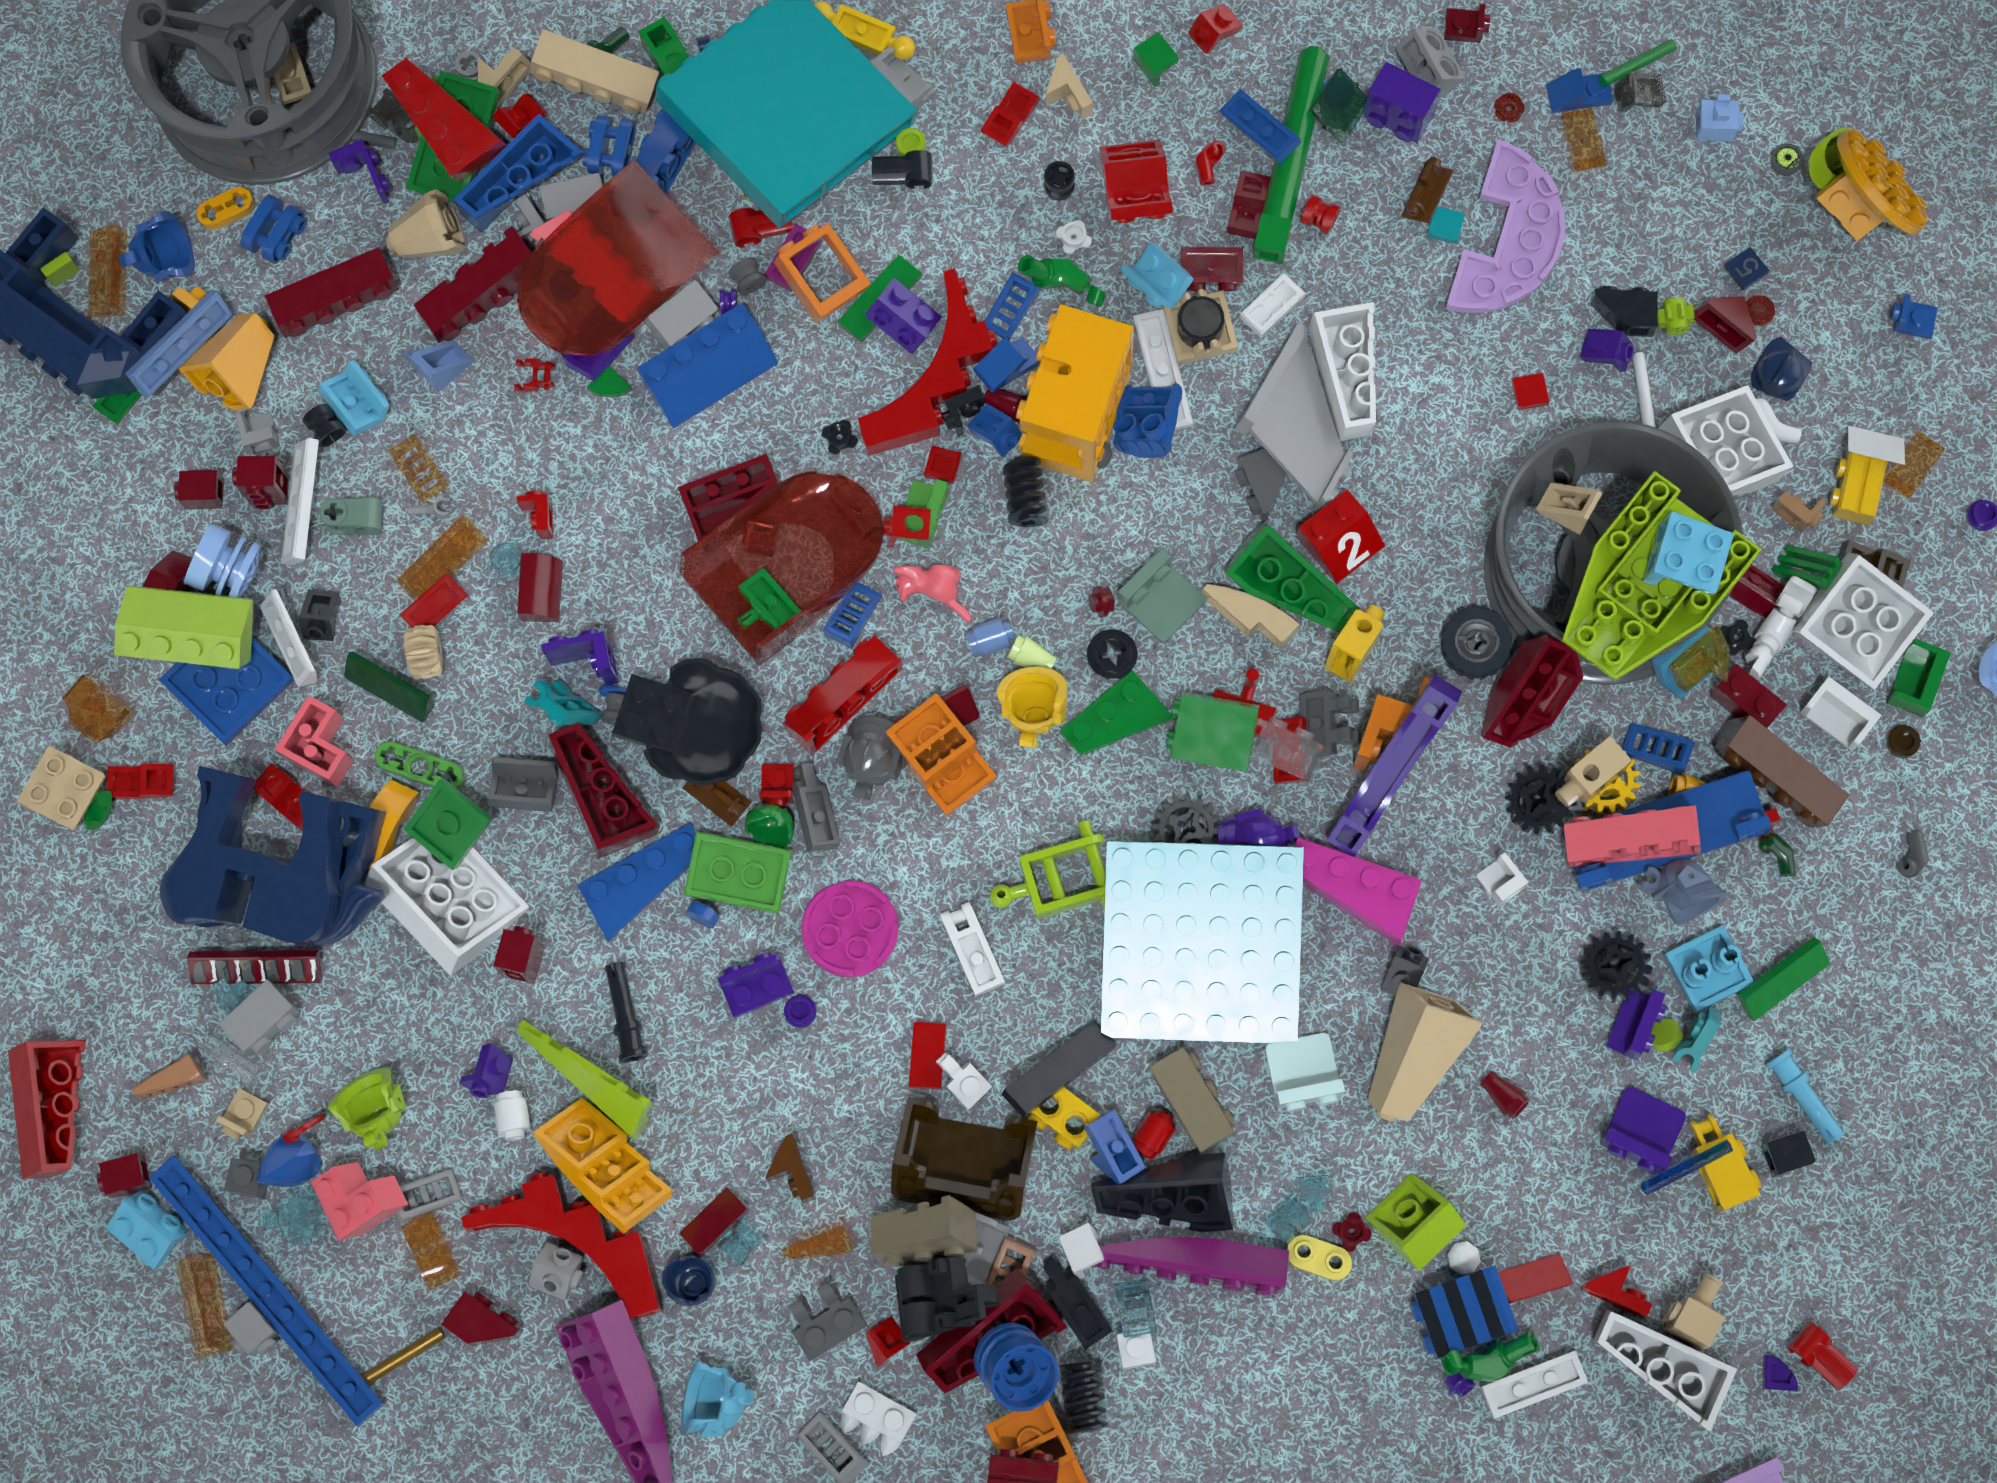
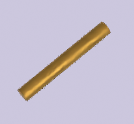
[361,1327,445,1385]

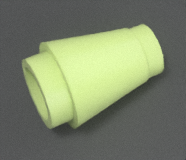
[1007,635,1057,669]

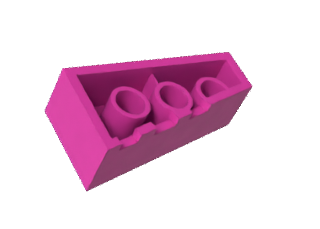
[1295,838,1422,947]

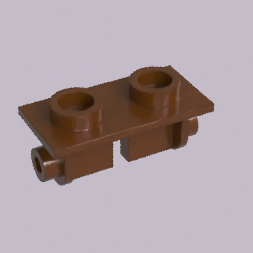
[1401,157,1453,224]
[682,781,752,827]

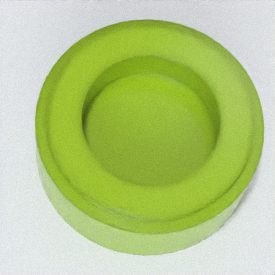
[895,128,926,156]
[1651,1019,1683,1052]

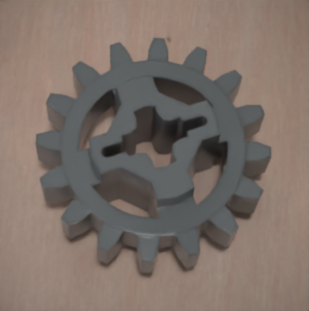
[1151,795,1220,844]

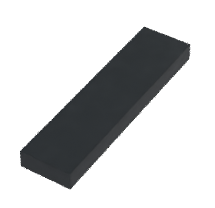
[1001,1021,1117,1118]

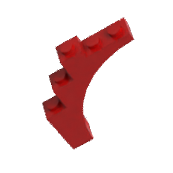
[858,268,997,456]
[461,1172,663,1321]

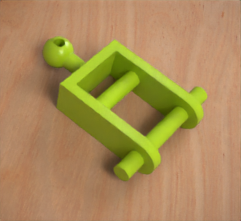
[989,820,1106,920]

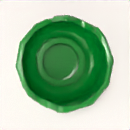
[744,804,793,848]

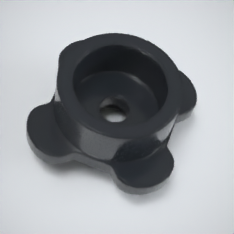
[822,420,858,455]
[1718,620,1755,656]

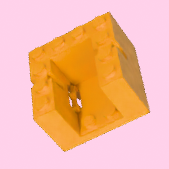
[1016,304,1134,483]

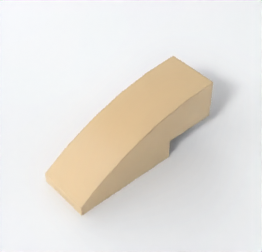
[1202,584,1300,650]

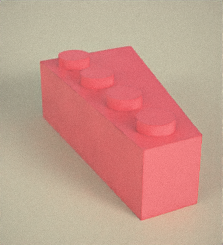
[1564,805,1701,867]

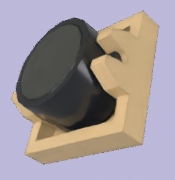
[1163,289,1238,365]

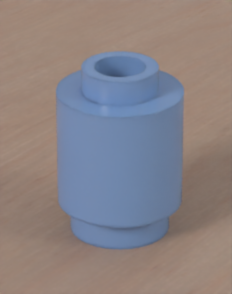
[966,617,1015,657]

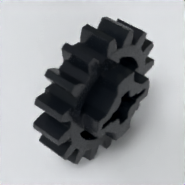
[1505,765,1577,836]
[1580,931,1653,1003]

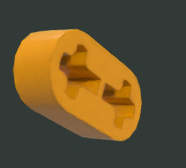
[196,187,255,230]

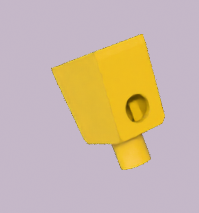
[1324,605,1385,684]

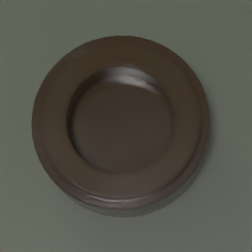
[1886,725,1921,759]

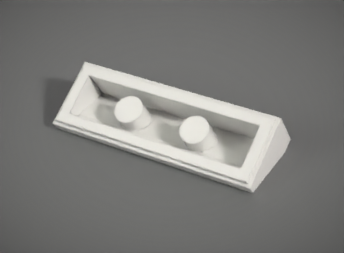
[260,589,318,687]

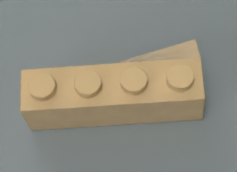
[529,29,659,114]

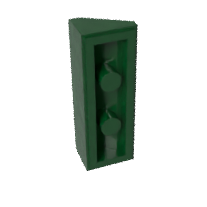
[344,651,435,723]

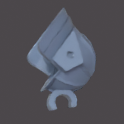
[1639,860,1728,925]

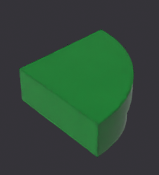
[587,366,631,397]
[84,791,112,830]

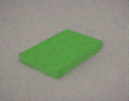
[684,831,792,914]

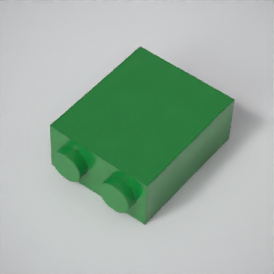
[1166,692,1260,772]

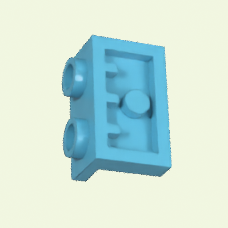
[1120,242,1194,309]

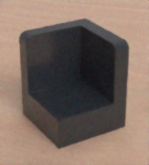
[1761,1131,1816,1178]

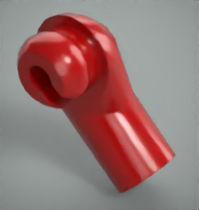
[1195,141,1225,186]

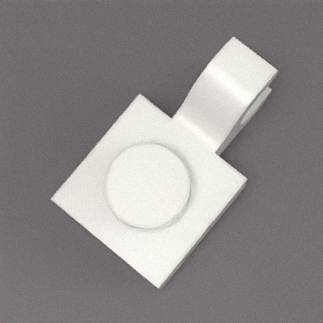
[936,1053,992,1109]

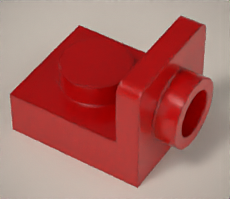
[492,93,547,138]
[517,491,554,539]
[759,764,794,809]

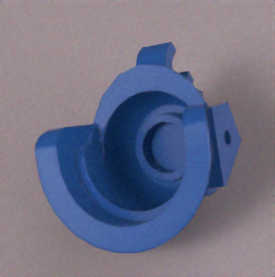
[118,211,195,282]

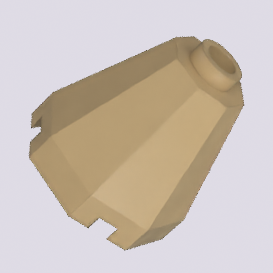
[386,189,465,258]

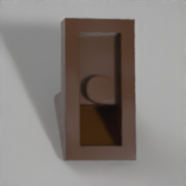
[765,1134,816,1204]

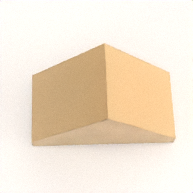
[1536,483,1602,535]

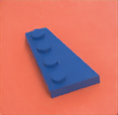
[577,823,696,942]

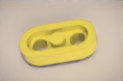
[1287,1235,1352,1281]

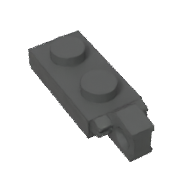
[792,763,840,852]

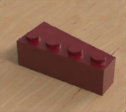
[548,723,658,859]

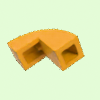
[368,780,419,868]

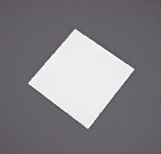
[1848,426,1905,465]

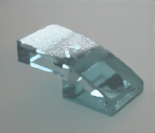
[1114,1278,1157,1338]

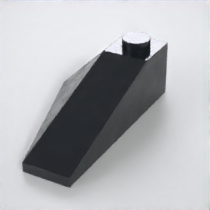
[1091,1153,1234,1232]

